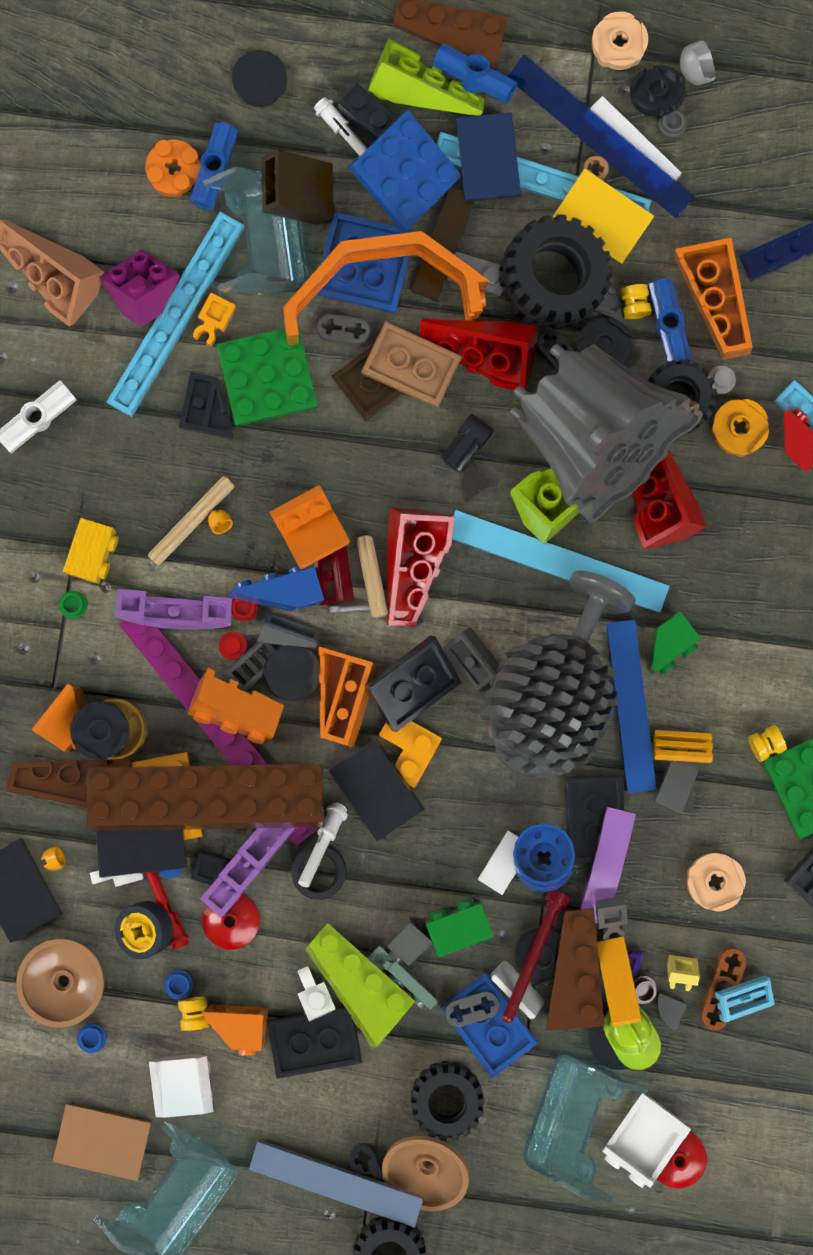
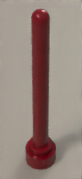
[502,890,570,1023]

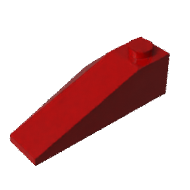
[420,319,538,390]
[632,449,707,549]
[386,507,455,627]

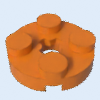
[145,140,201,197]

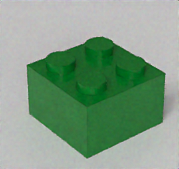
[425,897,494,958]

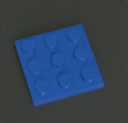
[348,110,462,232]
[317,212,416,314]

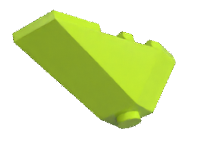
[368,39,485,116]
[510,468,580,544]

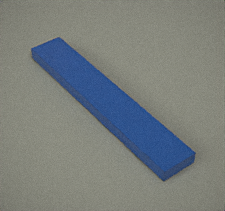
[606,620,657,793]

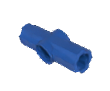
[433,43,518,104]
[190,122,239,211]
[648,278,692,363]

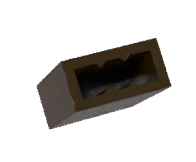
[261,150,334,225]

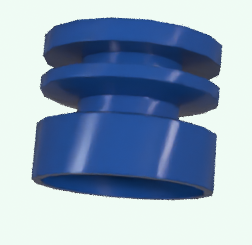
[513,823,575,892]

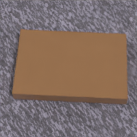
[361,321,462,409]
[53,1103,152,1181]

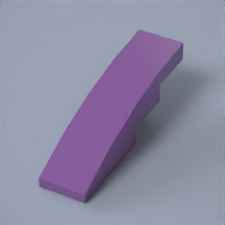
[580,807,636,923]
[200,828,296,918]

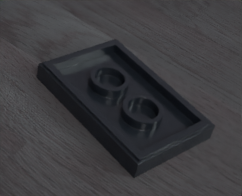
[365,635,462,733]
[329,738,425,841]
[565,775,626,863]
[96,830,187,878]
[0,838,63,943]
[267,1006,362,1079]

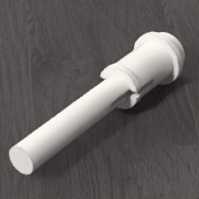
[314,97,367,156]
[298,802,347,887]

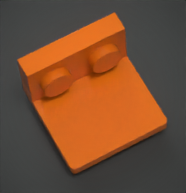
[270,485,350,569]

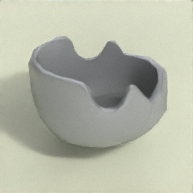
[680,41,716,86]

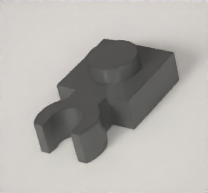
[596,896,628,940]

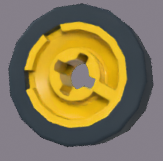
[114,901,173,959]

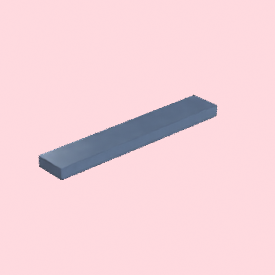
[249,1139,424,1228]

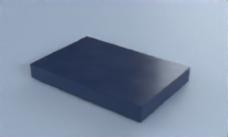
[456,112,521,203]

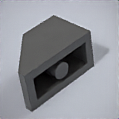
[387,918,432,966]

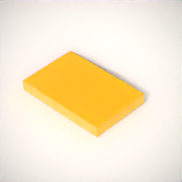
[553,169,654,264]

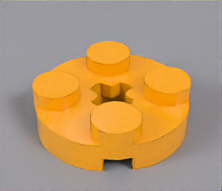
[711,399,769,457]

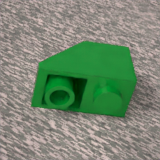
[649,611,701,675]

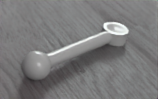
[329,602,387,613]

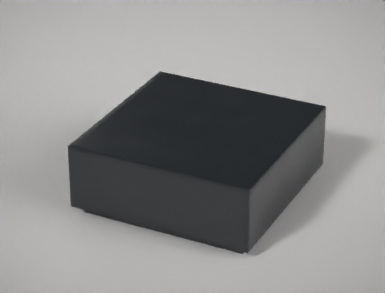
[191,851,227,885]

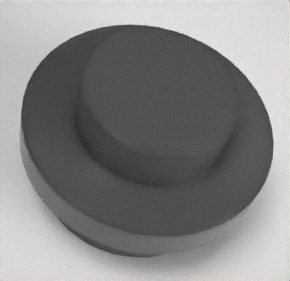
[658,110,687,138]

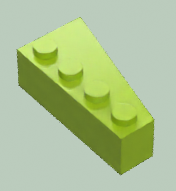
[305,923,415,1048]

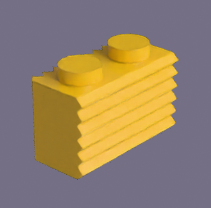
[63,518,119,584]

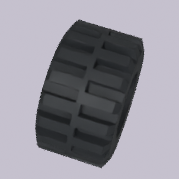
[648,359,717,434]
[411,1061,484,1141]
[353,1216,426,1255]

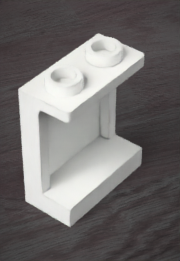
[602,1092,692,1188]

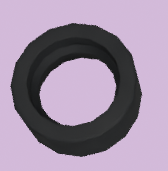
[291,844,346,900]

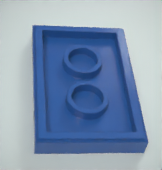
[440,972,538,1078]

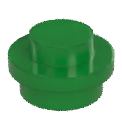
[59,591,88,619]

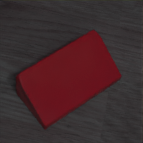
[314,546,354,605]

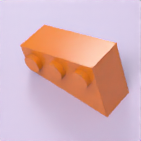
[319,647,379,748]
[187,668,284,744]

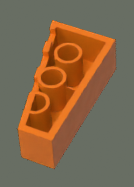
[674,238,753,360]

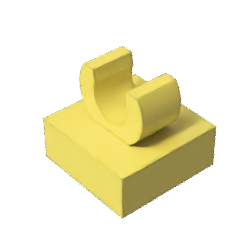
[667,955,700,991]

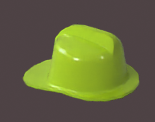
[603,1006,661,1070]

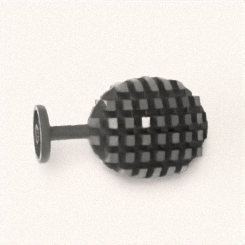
[479,571,636,778]

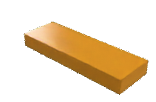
[597,936,642,1027]

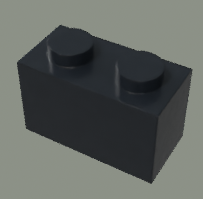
[338,83,397,143]

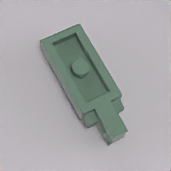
[368,945,437,1010]

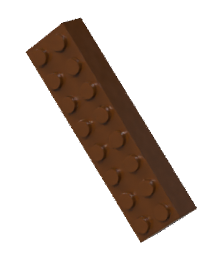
[86,764,324,832]

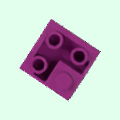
[99,250,179,327]

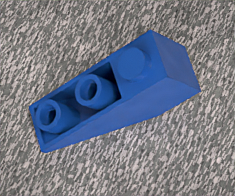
[229,566,324,612]

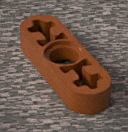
[700,947,746,1030]

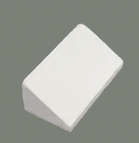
[490,961,544,1019]

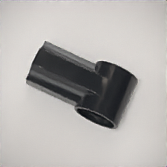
[440,413,494,473]

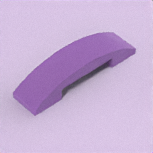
[115,589,232,630]

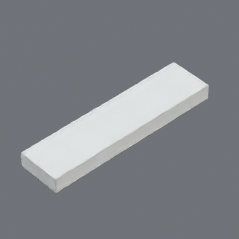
[582,96,682,195]

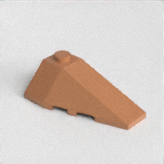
[0,219,104,327]

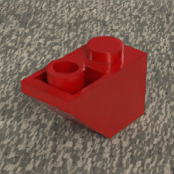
[784,407,813,472]

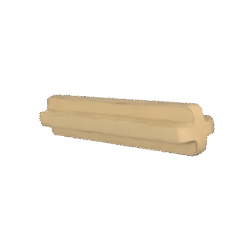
[356,535,388,618]

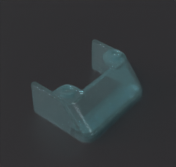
[203,166,308,296]
[523,1055,649,1202]
[93,1122,237,1255]

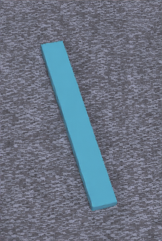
[436,132,652,211]
[107,211,245,418]
[452,510,669,613]

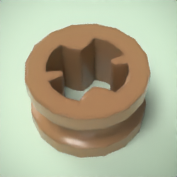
[582,156,609,181]

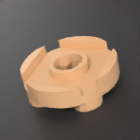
[592,12,648,70]
[686,853,746,911]

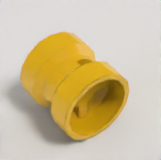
[620,284,652,319]
[748,725,787,762]
[178,997,210,1031]

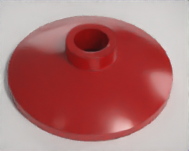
[202,894,260,950]
[657,1132,707,1189]

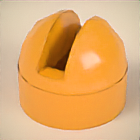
[208,510,233,534]
[41,846,66,871]

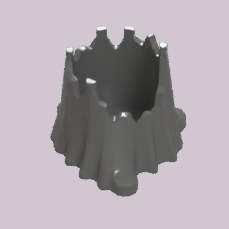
[510,344,702,523]

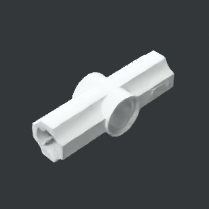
[0,380,77,454]

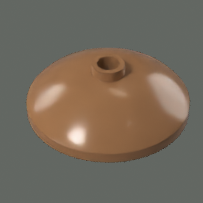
[16,939,105,1028]
[382,1136,469,1211]

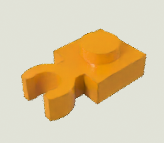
[193,293,237,347]

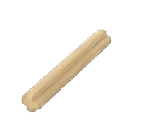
[148,476,234,565]

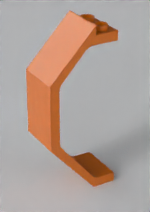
[283,231,489,345]

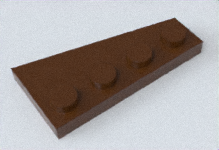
[393,0,507,71]
[6,758,133,808]
[546,908,604,1031]

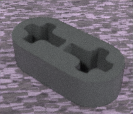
[317,314,370,346]
[445,990,499,1027]

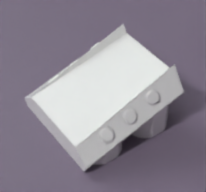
[149,1054,213,1118]

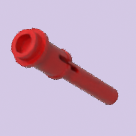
[145,872,190,950]

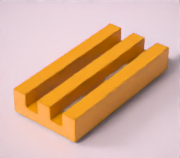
[654,730,713,763]

